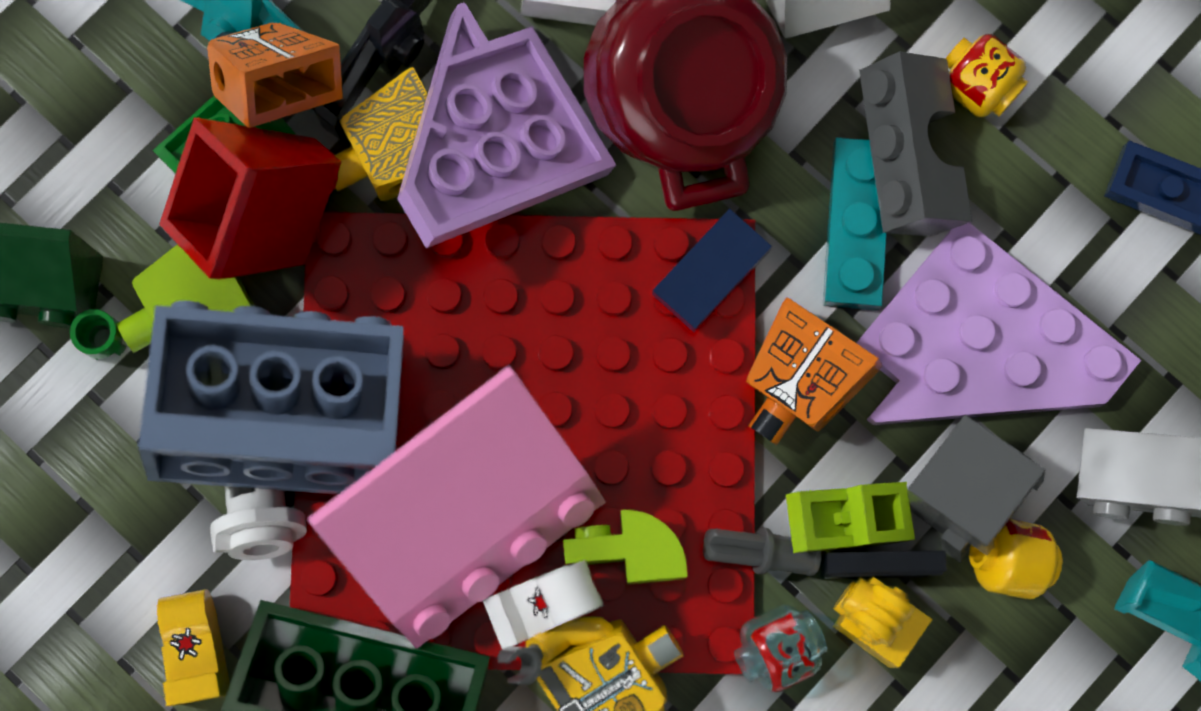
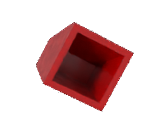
[159,117,342,280]

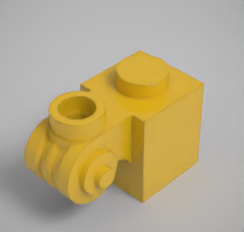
[832,577,933,668]

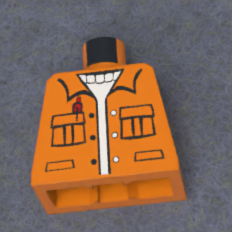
[207,23,343,128]
[746,297,883,445]

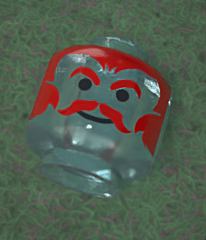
[734,604,827,693]

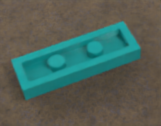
[823,137,886,311]

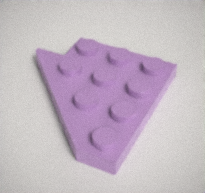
[856,223,1141,425]

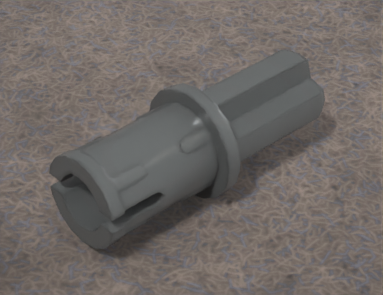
[703,527,821,576]

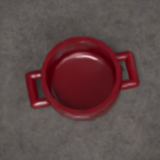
[584,0,787,211]

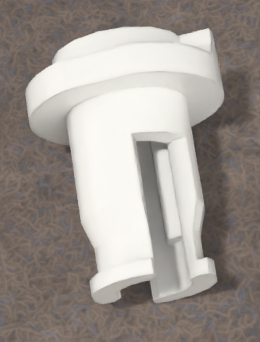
[210,486,307,560]

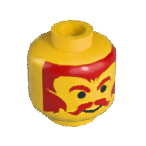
[945,34,1029,118]
[969,519,1063,599]

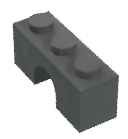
[859,51,972,236]

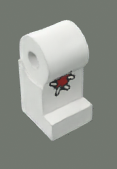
[483,560,603,649]

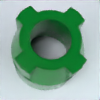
[70,309,126,360]

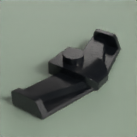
[312,0,433,139]

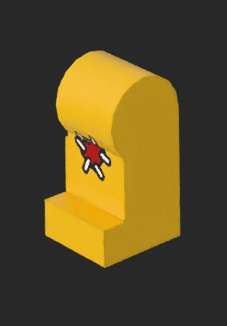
[157,589,230,706]

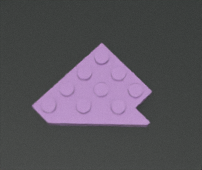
[397,2,616,248]

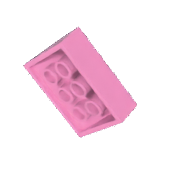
[308,366,606,649]

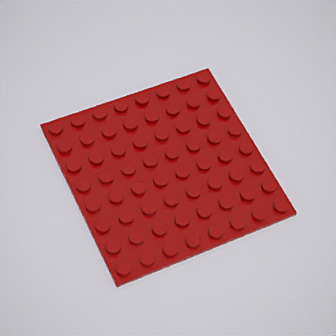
[289,212,756,674]

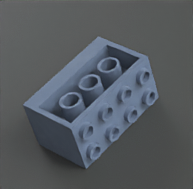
[138,301,404,494]

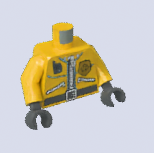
[498,617,684,711]

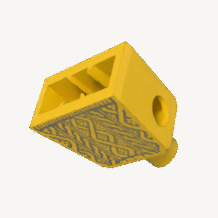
[335,67,428,201]

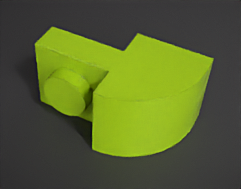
[785,482,915,553]
[563,510,688,585]

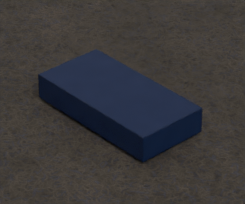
[652,209,772,332]

